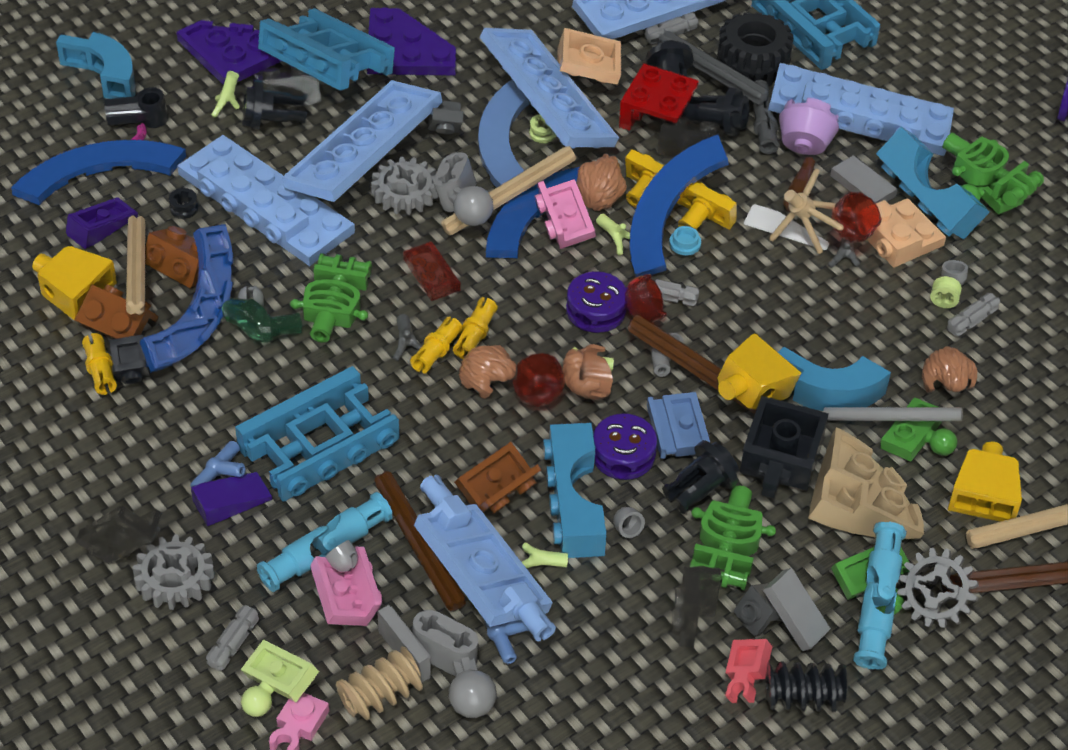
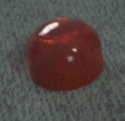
[830,192,882,243]
[625,274,667,323]
[513,353,565,407]

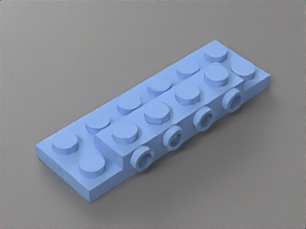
[572,0,726,39]
[480,28,619,148]
[768,63,954,156]
[282,80,443,202]
[177,135,355,266]

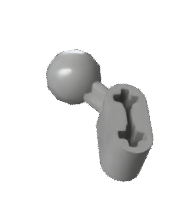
[433,152,494,226]
[412,610,497,718]

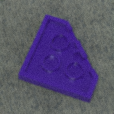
[367,7,456,76]
[176,20,282,85]

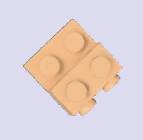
[557,28,621,85]
[856,198,946,268]

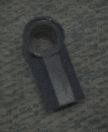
[104,87,169,128]

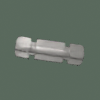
[645,12,699,44]
[635,275,699,306]
[946,293,1000,337]
[206,605,259,671]

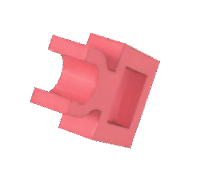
[725,639,773,703]

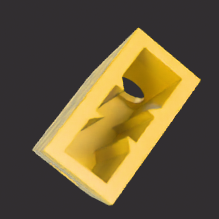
[32,246,117,320]
[717,333,801,409]
[948,442,1022,522]

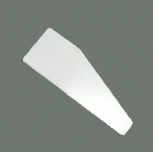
[744,204,829,250]

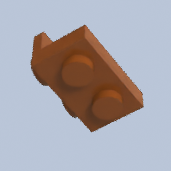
[145,226,199,288]
[74,284,159,339]
[454,442,542,514]

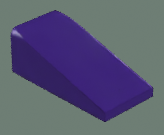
[66,197,138,249]
[191,472,272,527]

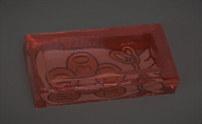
[403,241,461,301]

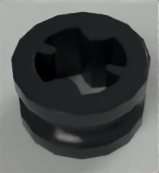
[168,188,198,219]

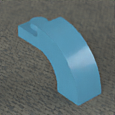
[56,32,136,99]
[778,347,891,411]

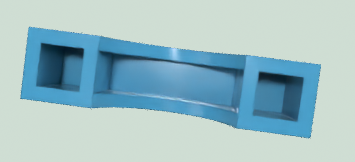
[876,126,990,239]
[543,423,607,558]

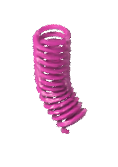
[131,123,147,140]

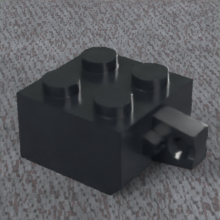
[740,395,829,499]

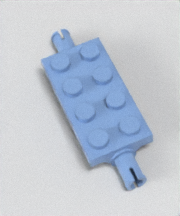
[414,475,556,641]

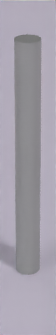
[823,407,963,421]

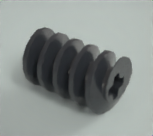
[766,661,847,713]

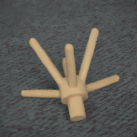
[770,169,851,254]

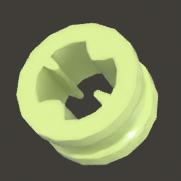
[530,114,556,143]
[930,276,962,308]

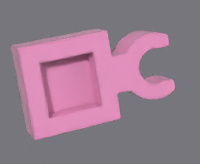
[269,693,329,750]

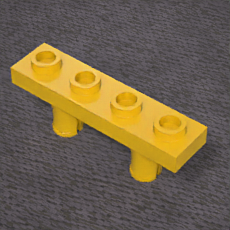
[625,149,737,230]

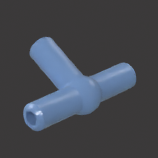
[190,441,245,487]
[482,617,529,664]

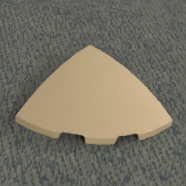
[808,427,924,539]

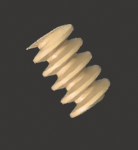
[336,646,423,720]

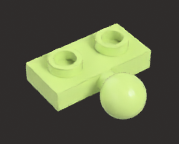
[241,640,319,717]

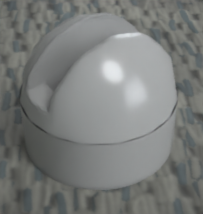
[941,260,968,285]
[237,286,264,314]
[613,507,645,538]
[325,540,358,572]

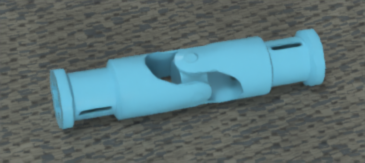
[257,492,393,592]
[853,522,907,669]

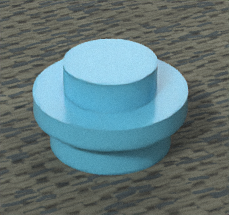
[669,226,701,255]

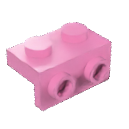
[535,179,596,249]
[310,546,382,626]

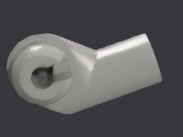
[651,333,684,377]

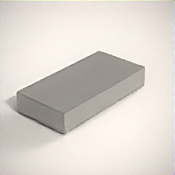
[830,155,897,206]
[763,568,830,651]
[378,605,431,682]

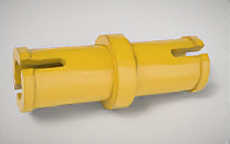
[453,297,498,359]
[410,316,463,374]
[82,333,117,395]

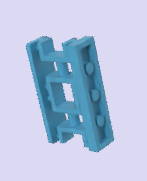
[751,0,880,70]
[258,8,395,90]
[235,366,399,502]

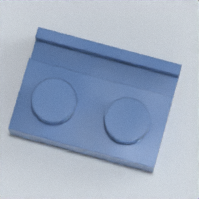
[647,392,710,459]

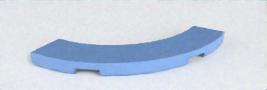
[478,79,530,188]

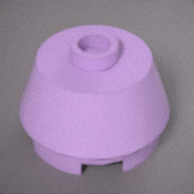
[779,98,839,155]

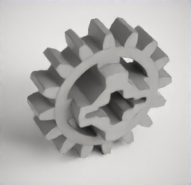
[371,157,438,215]
[133,535,215,610]
[897,548,979,629]

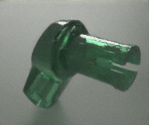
[222,298,302,343]

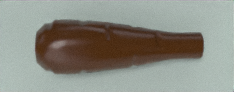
[783,157,815,212]

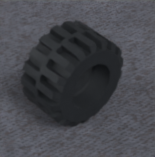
[717,12,794,86]

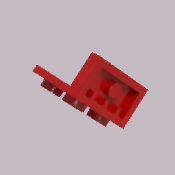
[619,63,699,131]

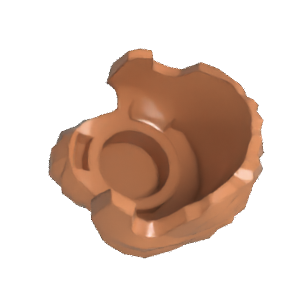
[576,154,627,211]
[562,344,613,400]
[459,345,516,399]
[922,346,978,392]

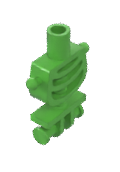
[942,132,1044,207]
[290,253,372,343]
[688,485,776,591]

